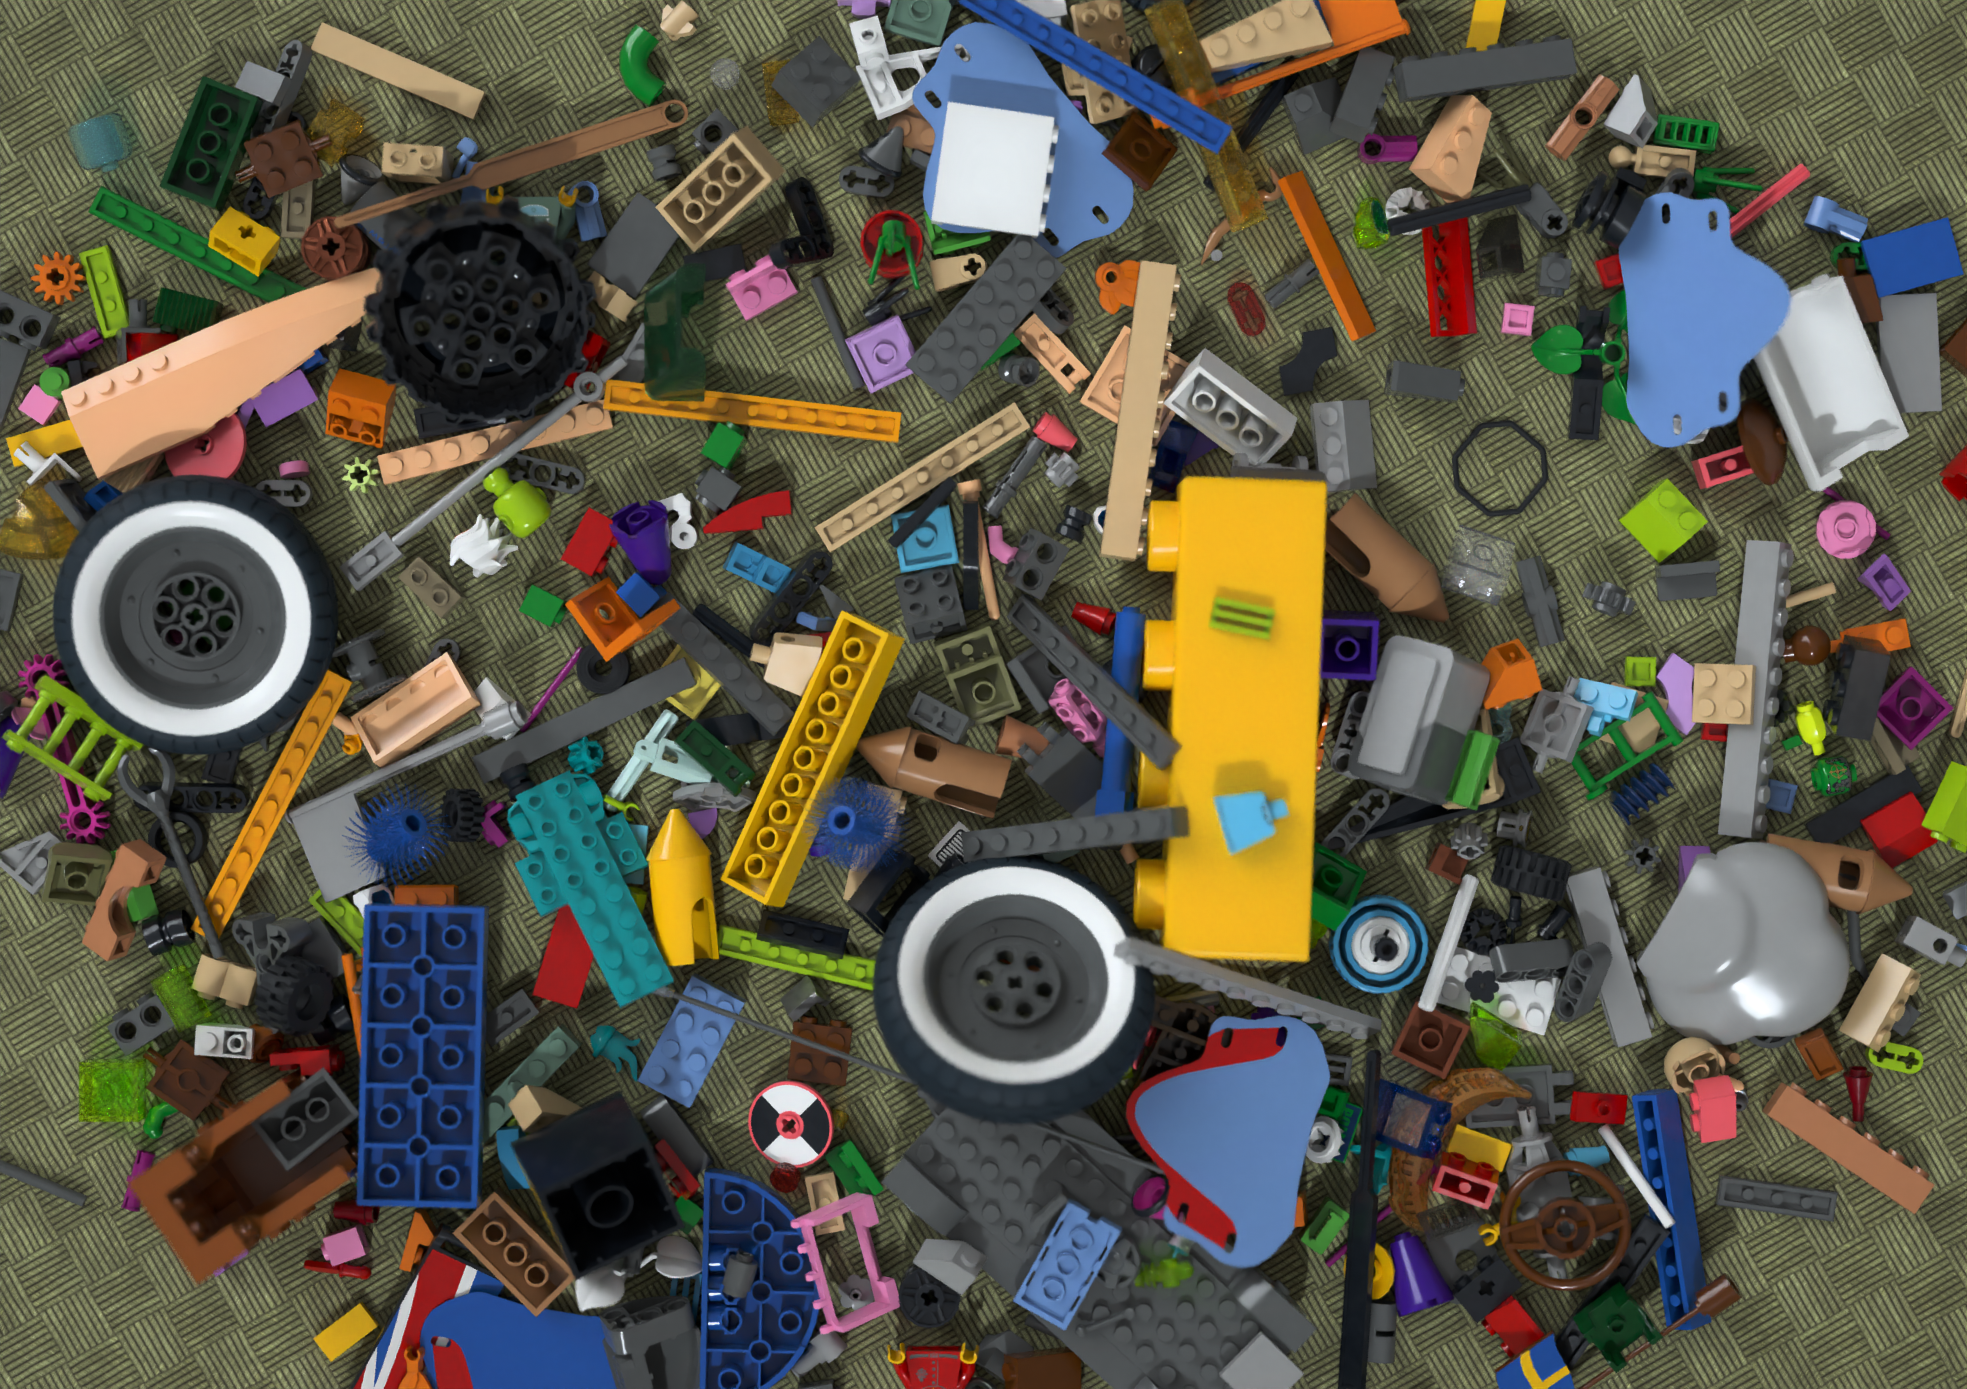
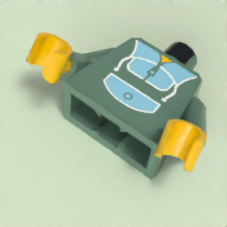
[486,186,579,240]

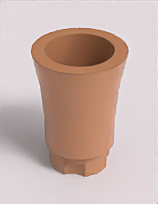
[995,715,1050,758]

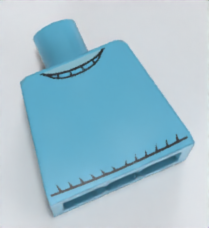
[1213,791,1289,854]

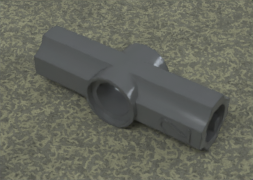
[1515,555,1565,647]

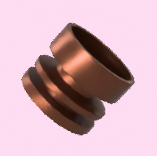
[301,216,372,281]

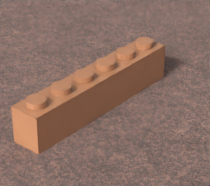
[1762,1082,1934,1214]

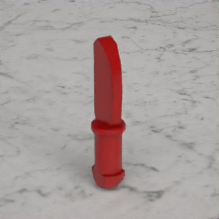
[303,1260,372,1280]

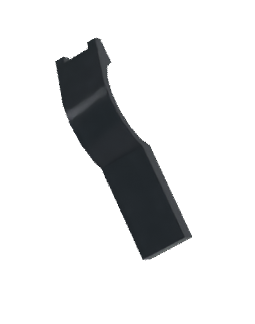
[1567,305,1610,440]
[685,706,798,746]

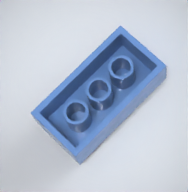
[637,973,747,1108]

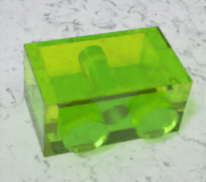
[150,964,212,1033]

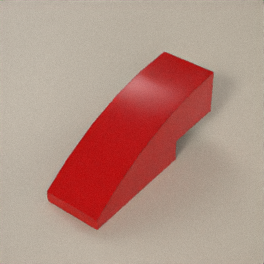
[703,490,793,534]

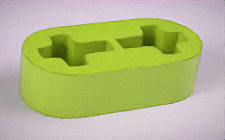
[1865,1041,1923,1074]

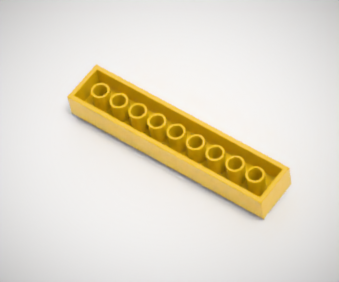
[720,610,905,907]

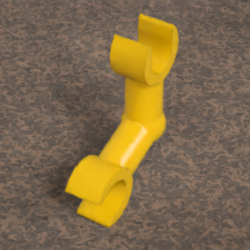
[1478,1191,1521,1246]

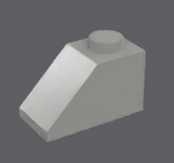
[913,1239,988,1295]

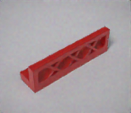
[1422,217,1477,337]

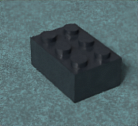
[1823,635,1891,741]

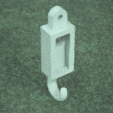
[633,737,750,788]

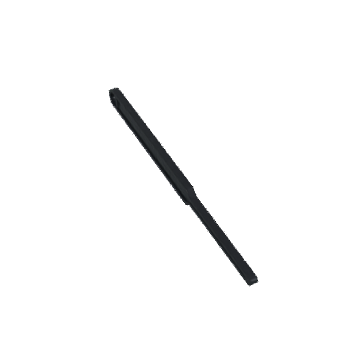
[1338,1049,1382,1389]

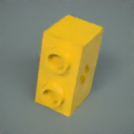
[208,207,280,277]

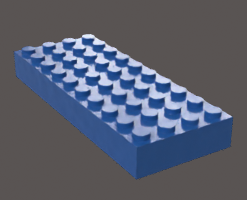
[357,903,489,1208]

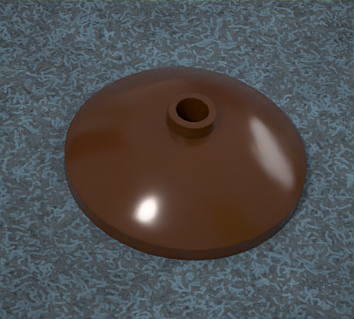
[1738,398,1789,486]

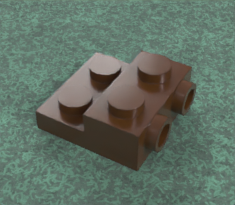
[787,1016,853,1086]

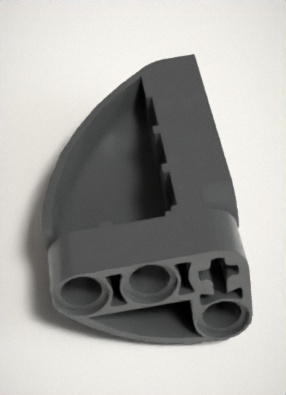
[599,1296,701,1389]

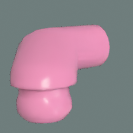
[988,526,1019,564]

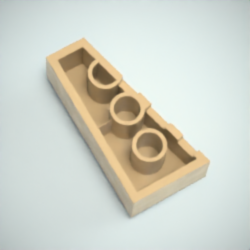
[1197,0,1333,74]

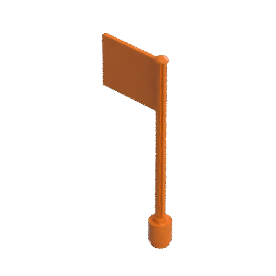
[1150,0,1411,130]

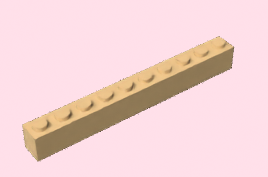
[1099,260,1181,561]

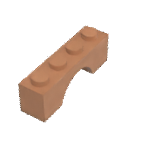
[82,839,167,962]

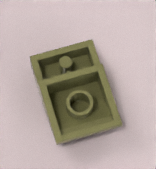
[933,622,1021,729]

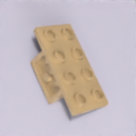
[1061,0,1139,124]

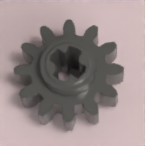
[1582,581,1636,617]

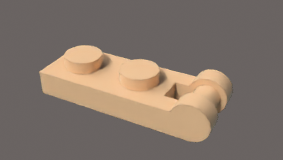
[1013,313,1091,394]

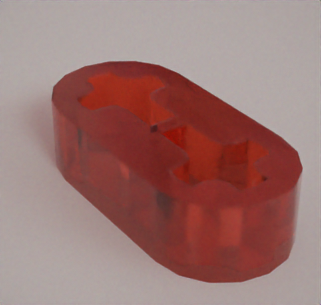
[1226,282,1266,337]

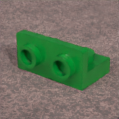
[825,1139,884,1196]

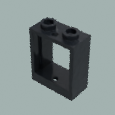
[846,847,930,937]

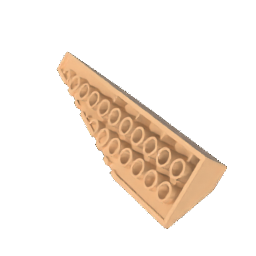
[61,267,380,480]

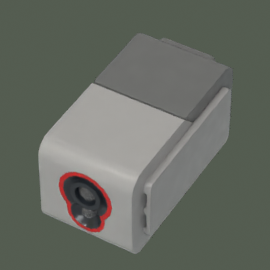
[1330,635,1490,805]

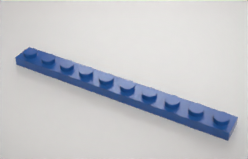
[958,0,1233,154]

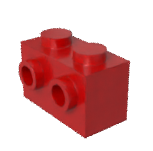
[1432,1151,1499,1210]

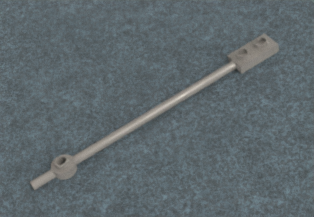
[339,355,628,591]

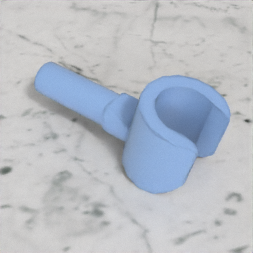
[452,137,478,178]

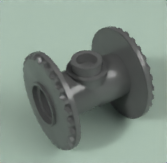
[332,629,406,702]

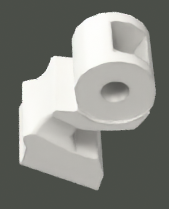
[658,493,698,549]

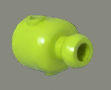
[483,467,552,538]

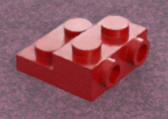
[269,1044,345,1077]

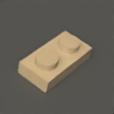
[805,1171,846,1236]

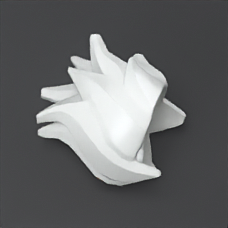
[450,514,518,578]

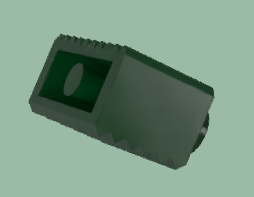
[152,287,223,336]

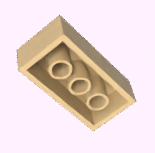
[656,126,786,252]

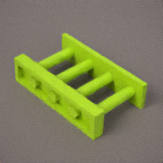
[2,675,144,802]

